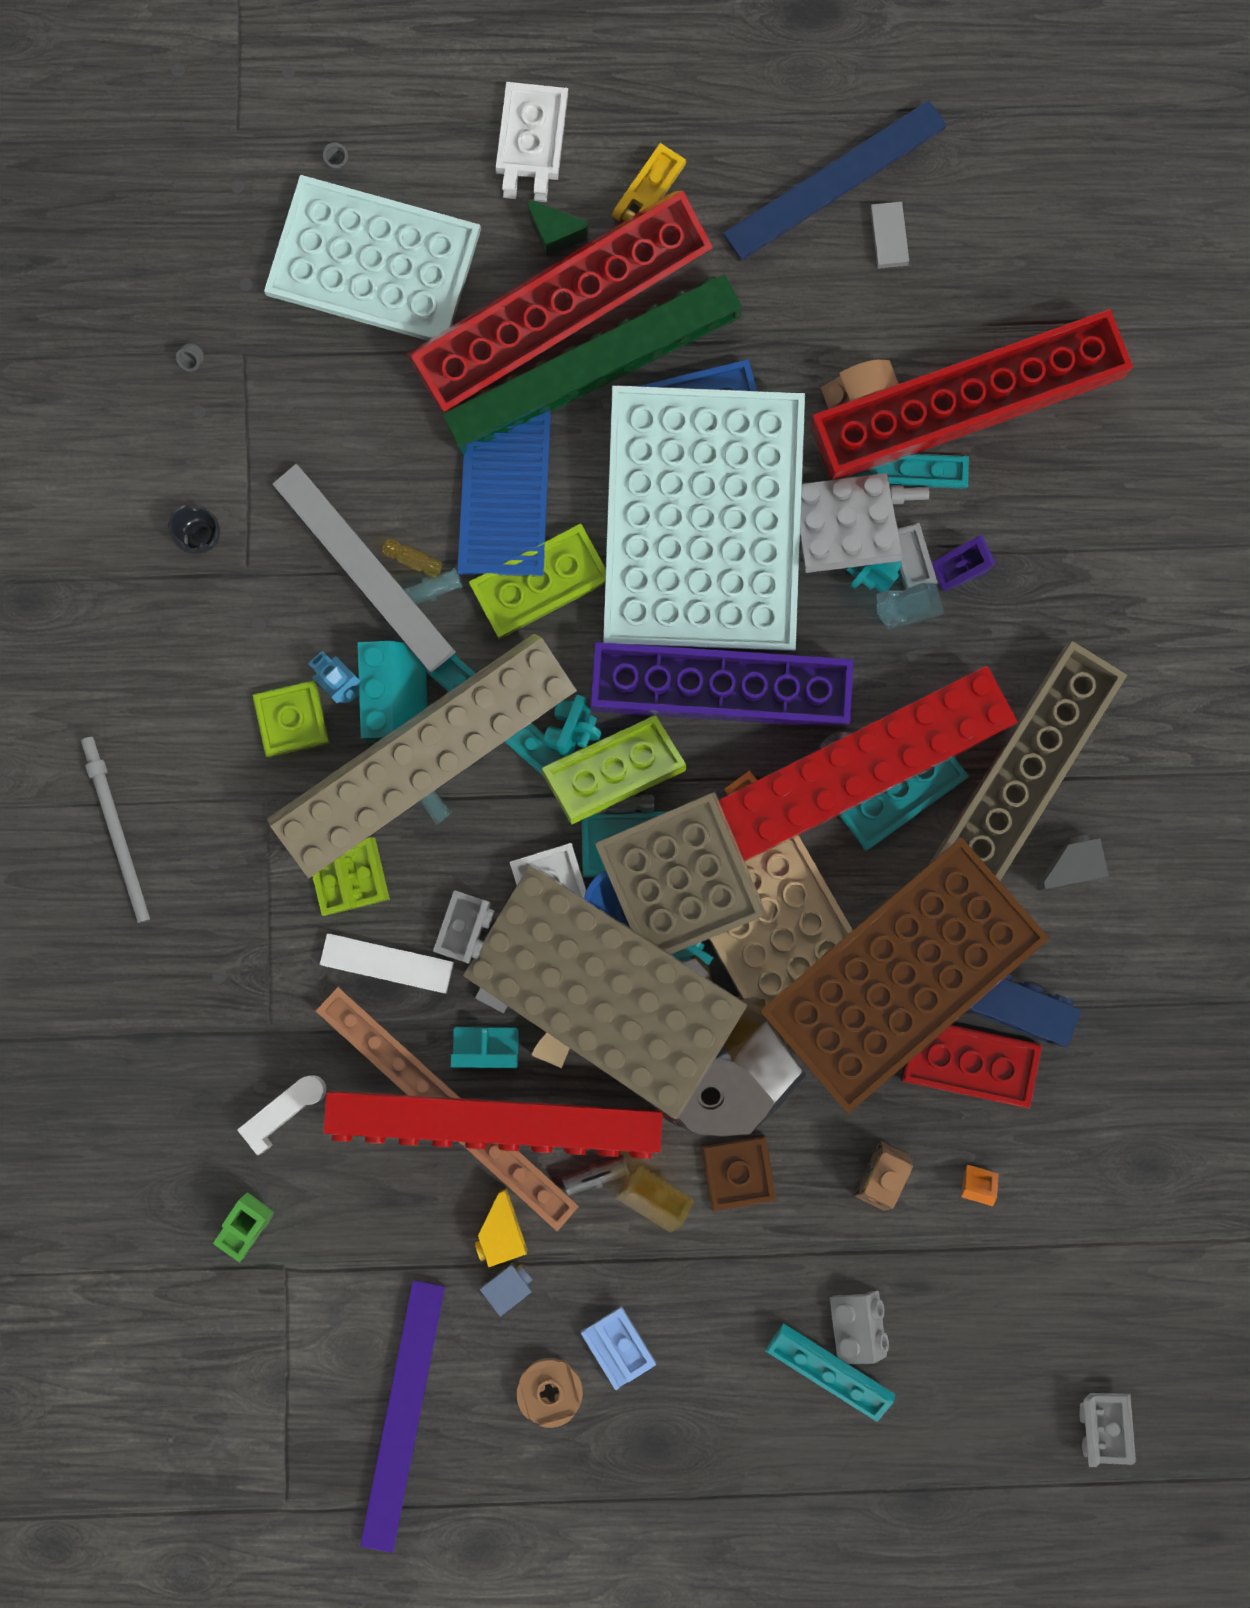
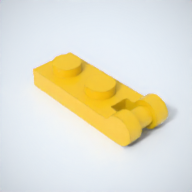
[612,143,686,222]

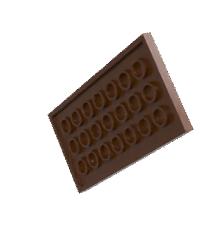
[760,837,1050,1114]

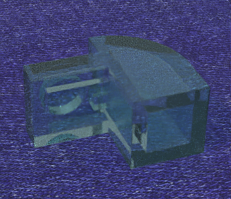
[876,583,945,630]

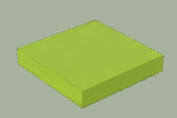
[252,680,330,758]

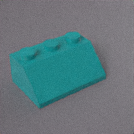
[358,641,428,743]

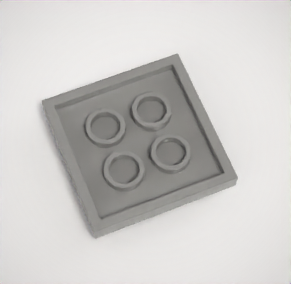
[800,473,902,573]

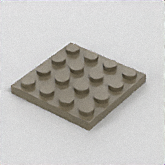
[595,792,767,954]

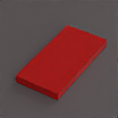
[901,1025,1042,1109]

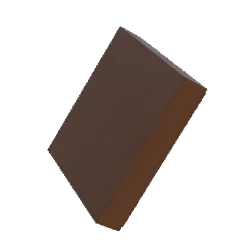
[701,1135,777,1212]

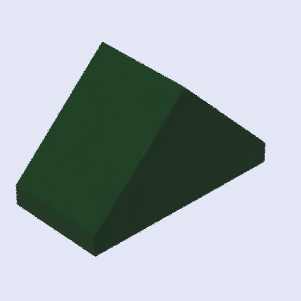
[528,200,589,257]

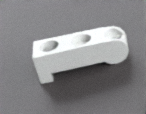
[238,1075,326,1156]

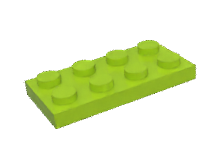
[469,524,606,639]
[542,715,686,825]

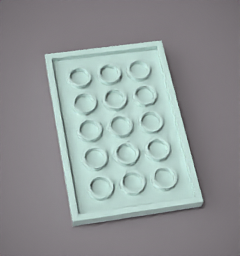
[264,175,481,341]

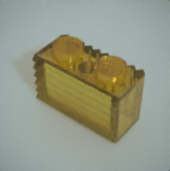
[616,1166,694,1233]

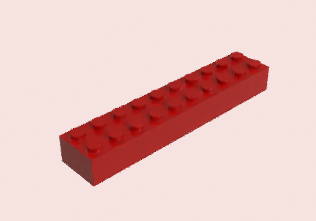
[407,190,713,412]
[809,309,1133,480]
[718,666,1018,863]
[323,1091,663,1159]

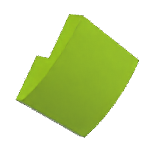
[313,837,390,916]

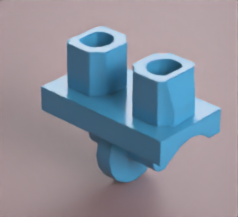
[309,651,361,703]

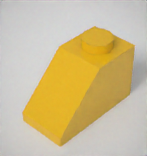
[475,1188,527,1268]

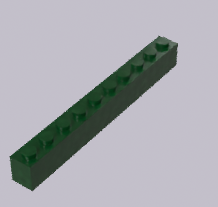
[443,274,742,456]

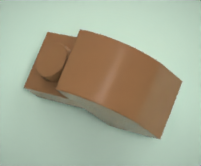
[820,360,898,409]

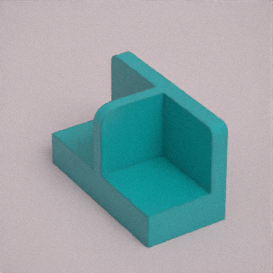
[451,1027,519,1068]

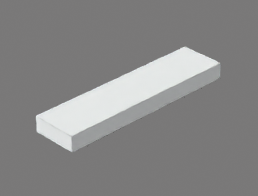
[320,933,454,994]

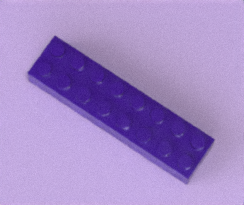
[591,642,854,729]

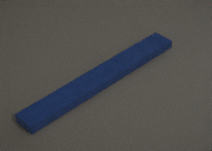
[723,100,946,262]

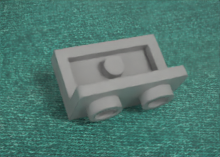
[433,890,495,964]
[830,1291,889,1364]
[1080,1393,1136,1467]

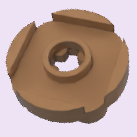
[516,1358,583,1428]

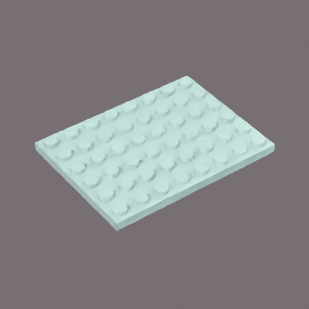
[603,386,805,651]

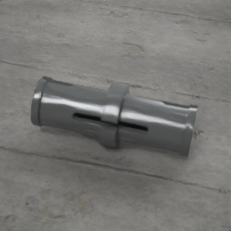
[562,1155,630,1196]

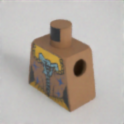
[854,1140,913,1211]

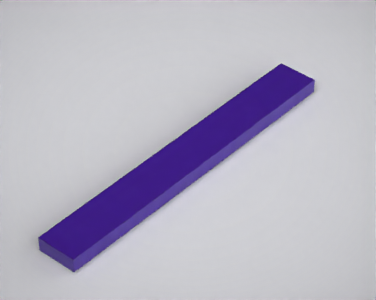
[360,1279,446,1553]

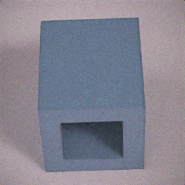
[480,1261,533,1317]

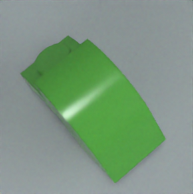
[213,1192,275,1263]

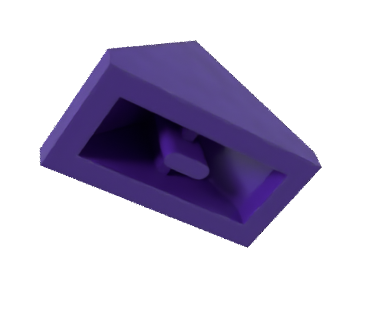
[931,535,995,592]

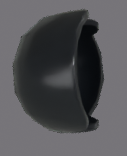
[168,505,221,554]

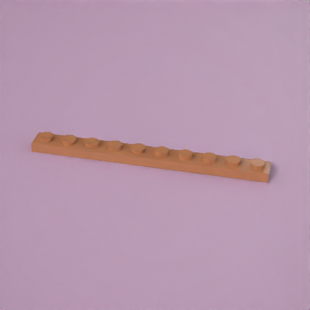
[316,987,579,1231]

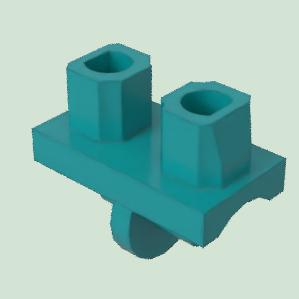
[846,561,902,595]
[544,695,601,758]

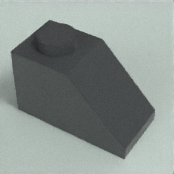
[1037,834,1109,890]

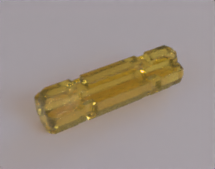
[382,538,443,578]

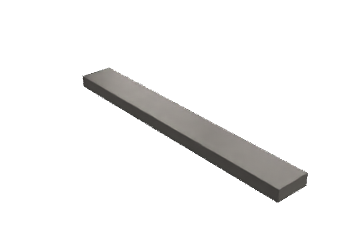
[273,464,456,673]

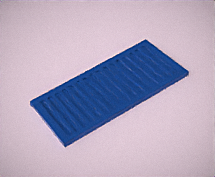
[458,411,551,577]

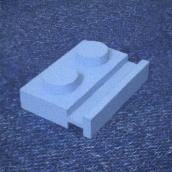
[581,1306,656,1390]

